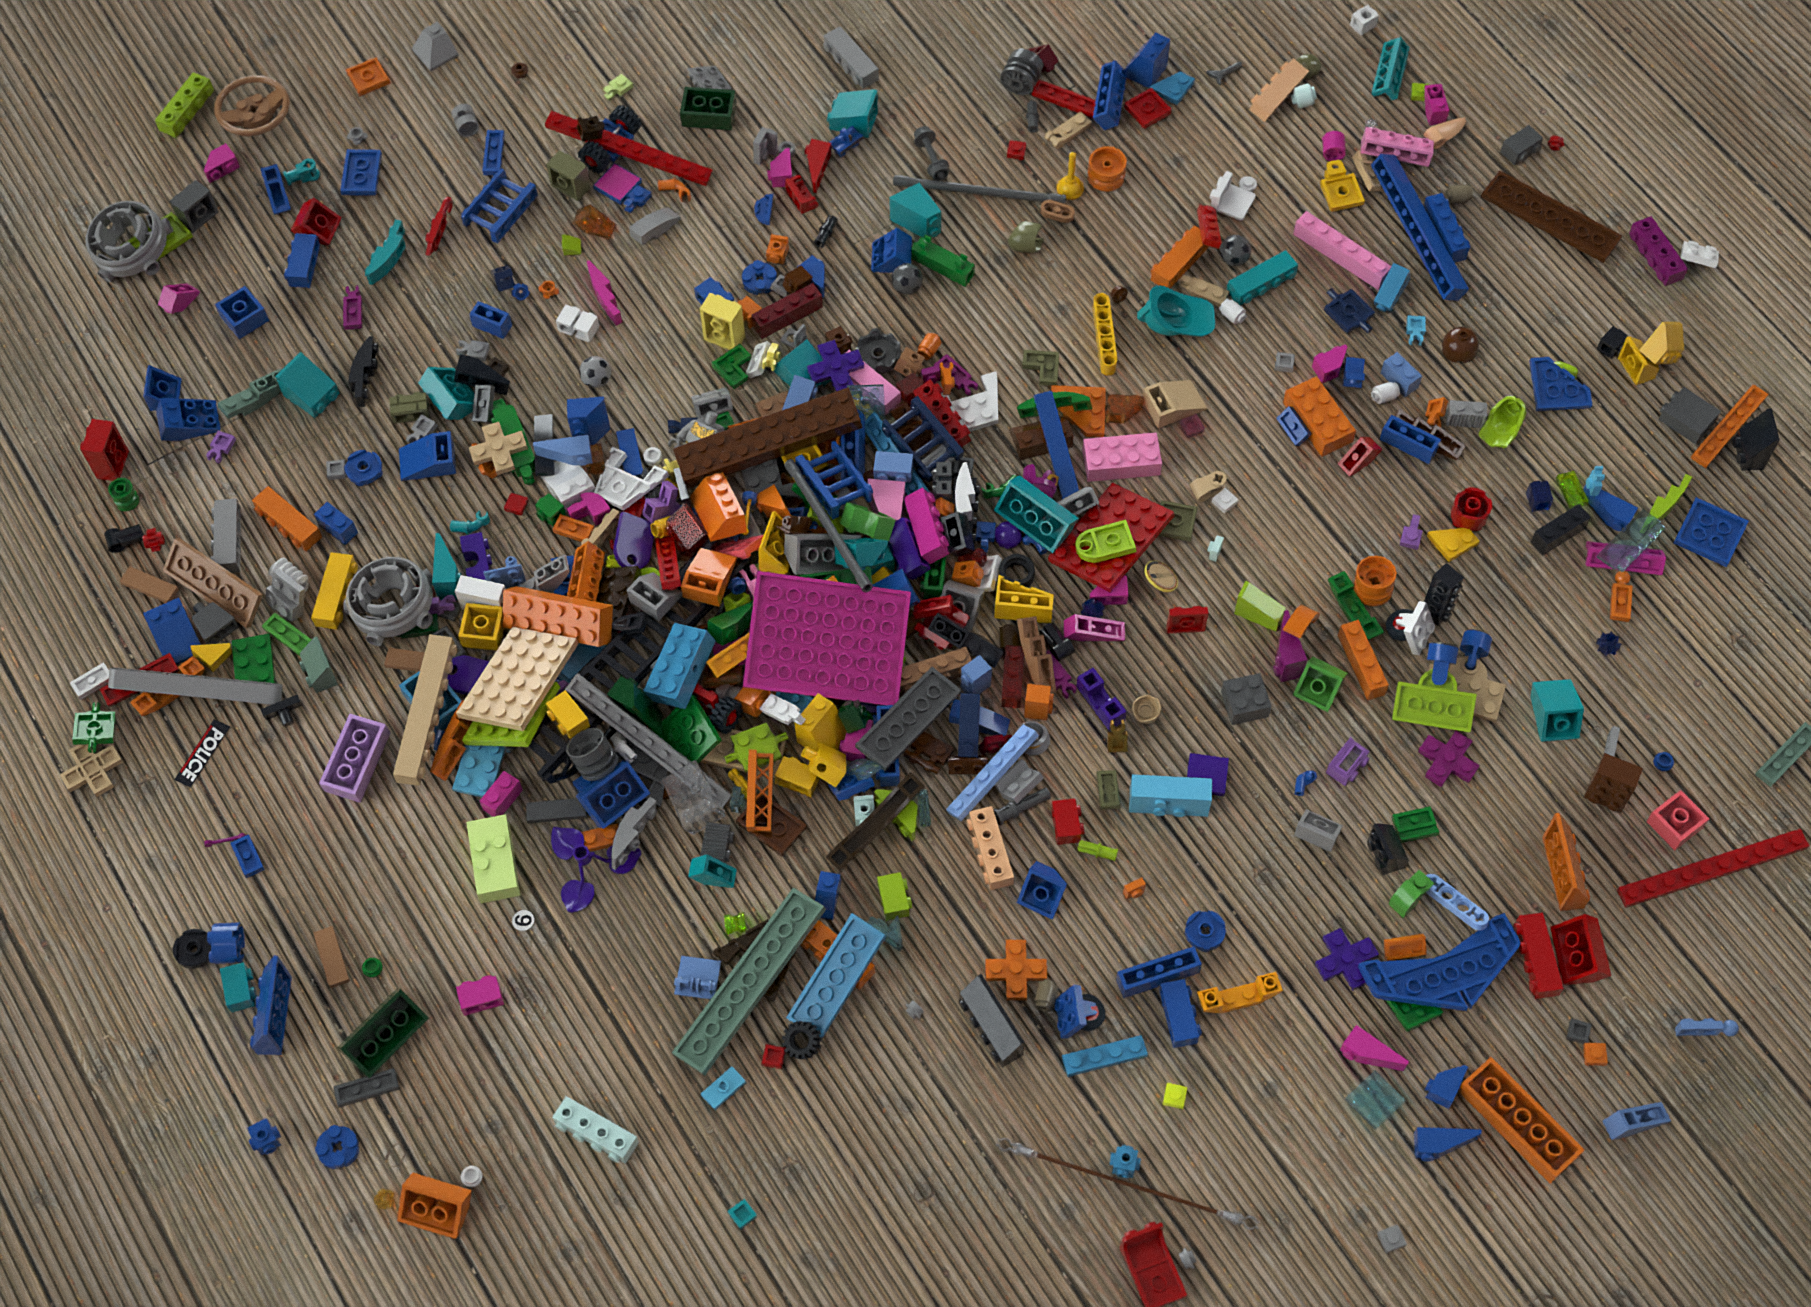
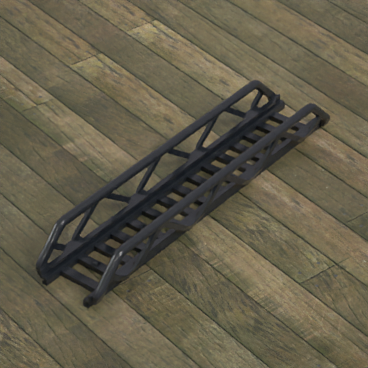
[504,538,754,784]

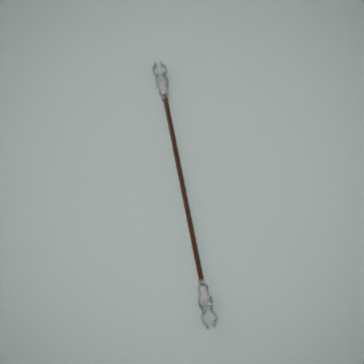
[996,1138,1260,1230]

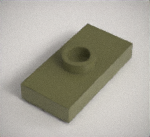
[1096,770,1120,810]

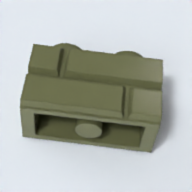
[389,392,430,423]

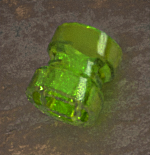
[724,912,747,935]

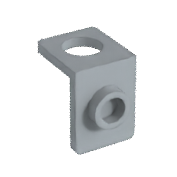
[780,324,807,349]

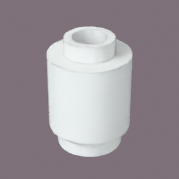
[1219,299,1246,324]
[1371,382,1400,404]

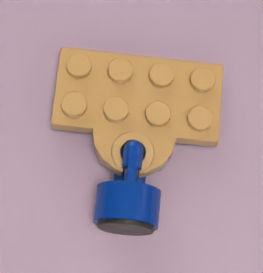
[1428,629,1506,722]

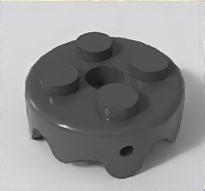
[856,328,901,374]

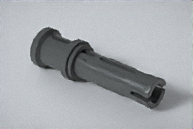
[993,787,1051,825]

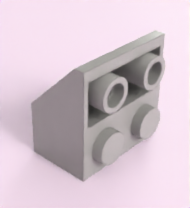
[627,573,682,622]

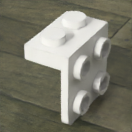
[1210,171,1255,220]

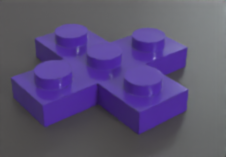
[807,340,864,391]
[1315,928,1379,991]

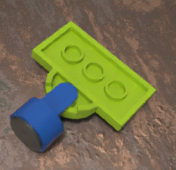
[1392,642,1477,733]

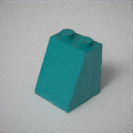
[827,89,878,138]
[889,182,941,238]
[773,339,831,392]
[275,352,340,418]
[1530,679,1584,742]

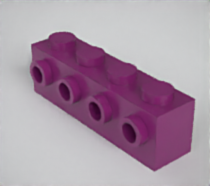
[1629,216,1688,286]

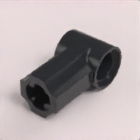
[104,524,144,553]
[1040,623,1075,661]

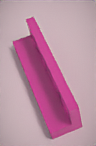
[1585,541,1666,575]

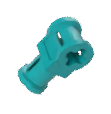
[283,158,320,186]

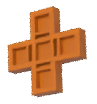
[985,940,1047,1000]

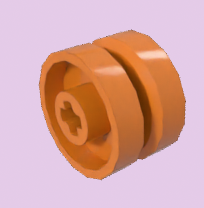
[1087,146,1127,192]

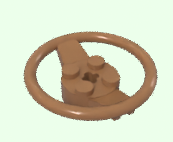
[214,76,290,136]

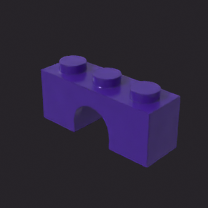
[460,532,493,580]
[1076,667,1126,731]

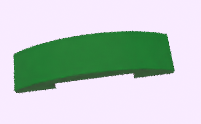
[1017,392,1092,418]
[1328,571,1384,641]

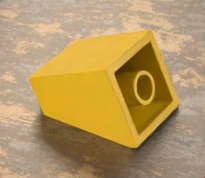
[794,693,847,751]

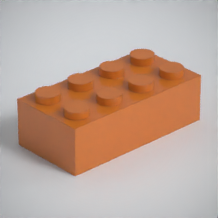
[1283,376,1356,457]

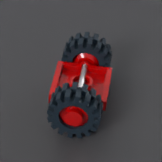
[692,683,743,734]

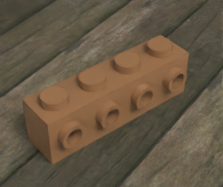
[899,647,972,696]

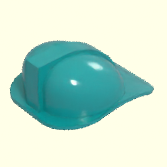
[1137,285,1215,337]

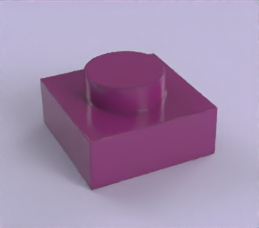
[921,365,940,384]

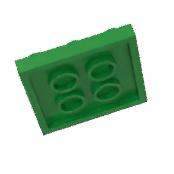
[661,695,722,765]

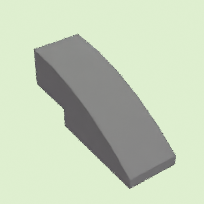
[629,207,681,246]

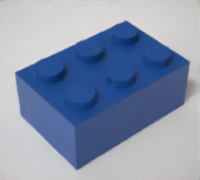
[575,760,650,829]

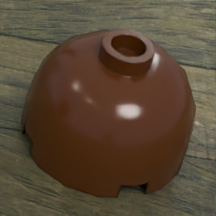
[1442,327,1479,363]

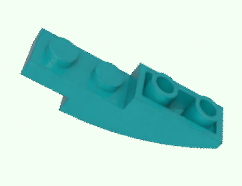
[365,219,406,285]

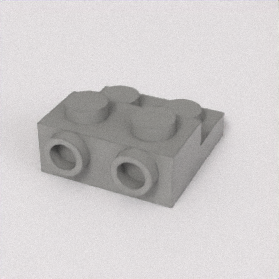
[265,568,305,622]

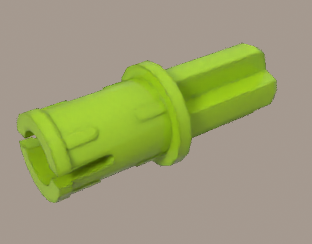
[1078,840,1118,861]

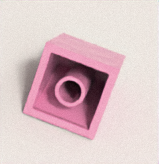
[868,479,906,522]

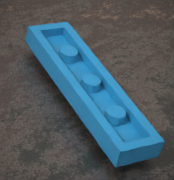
[1062,1035,1148,1077]

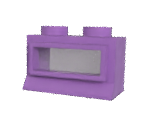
[1326,737,1370,786]

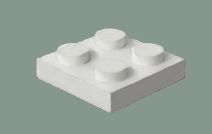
[1681,241,1719,268]

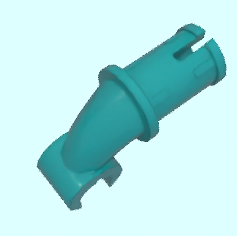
[450,510,490,535]

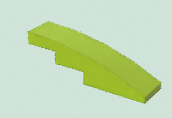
[1640,474,1692,535]

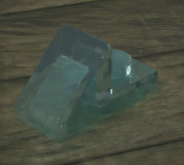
[867,915,902,951]

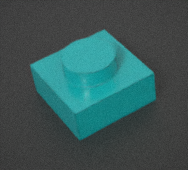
[727,1198,757,1230]

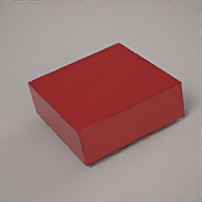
[504,493,529,516]
[761,1044,786,1069]

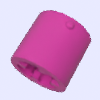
[1321,131,1346,161]

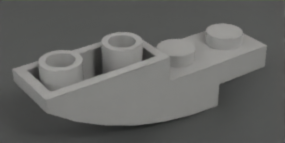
[519,555,570,593]
[612,797,657,870]

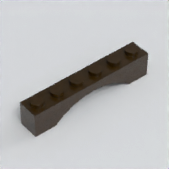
[826,772,925,872]

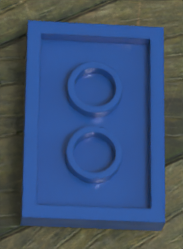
[340,150,382,195]

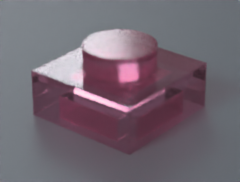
[1179,414,1205,438]

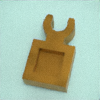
[1107,720,1128,752]

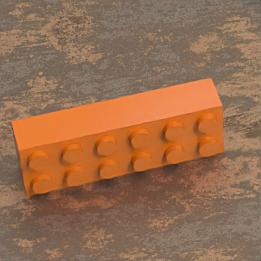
[502,586,613,647]
[1458,1057,1585,1184]

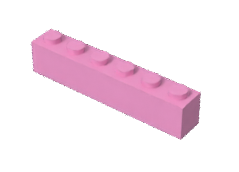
[1293,211,1391,290]

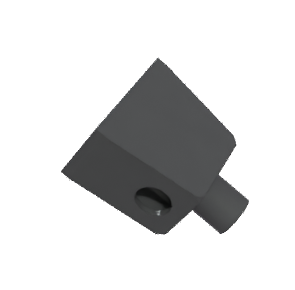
[192,602,239,644]

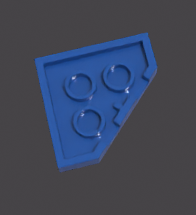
[1529,357,1593,411]

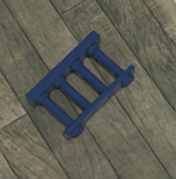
[882,396,964,483]

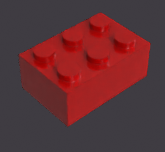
[80,419,129,481]

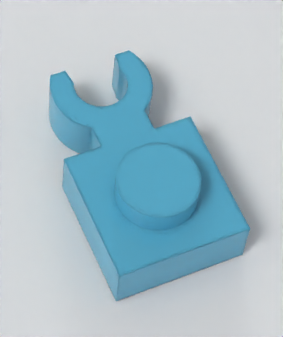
[1406,315,1426,346]
[1586,466,1605,496]

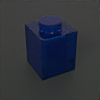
[1526,481,1554,512]

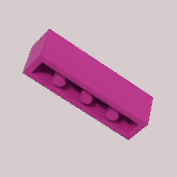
[904,487,949,564]

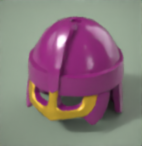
[1023,464,1059,498]

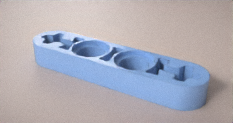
[1426,874,1489,931]

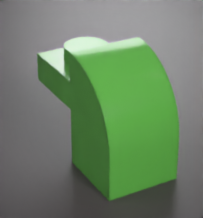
[1388,870,1434,918]

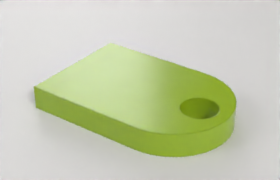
[1075,520,1136,563]

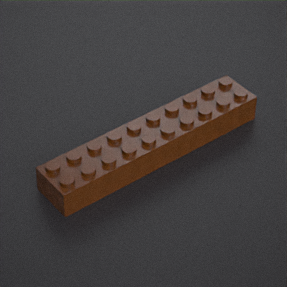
[673,387,863,489]

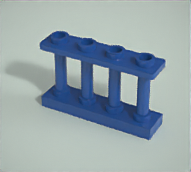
[461,168,538,244]
[795,441,873,520]

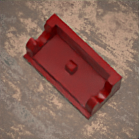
[785,175,819,214]

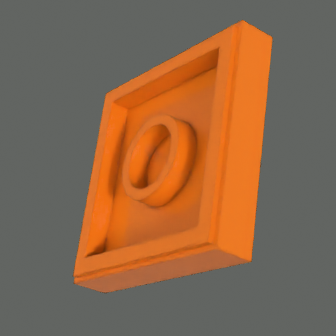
[345,57,391,96]

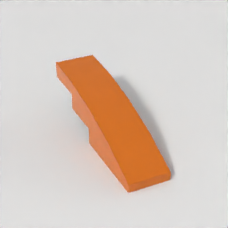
[430,700,472,781]

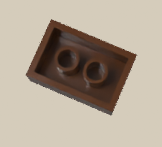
[1583,753,1643,812]

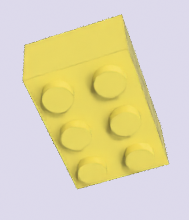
[700,293,746,350]

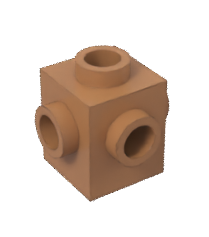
[894,347,925,380]

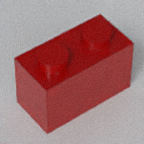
[1051,798,1084,845]

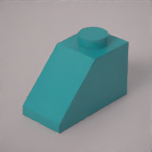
[688,855,737,888]

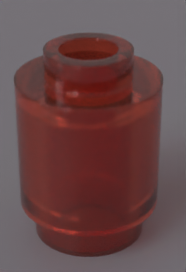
[958,548,987,567]

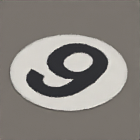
[512,910,534,931]

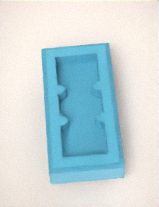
[701,1067,746,1110]

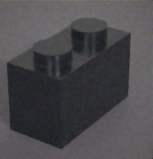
[941,512,975,557]

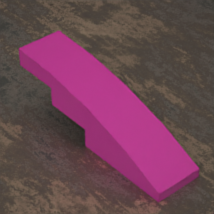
[587,260,622,326]

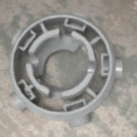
[85,201,174,283]
[343,557,433,646]

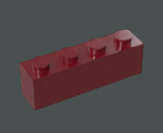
[752,283,823,339]

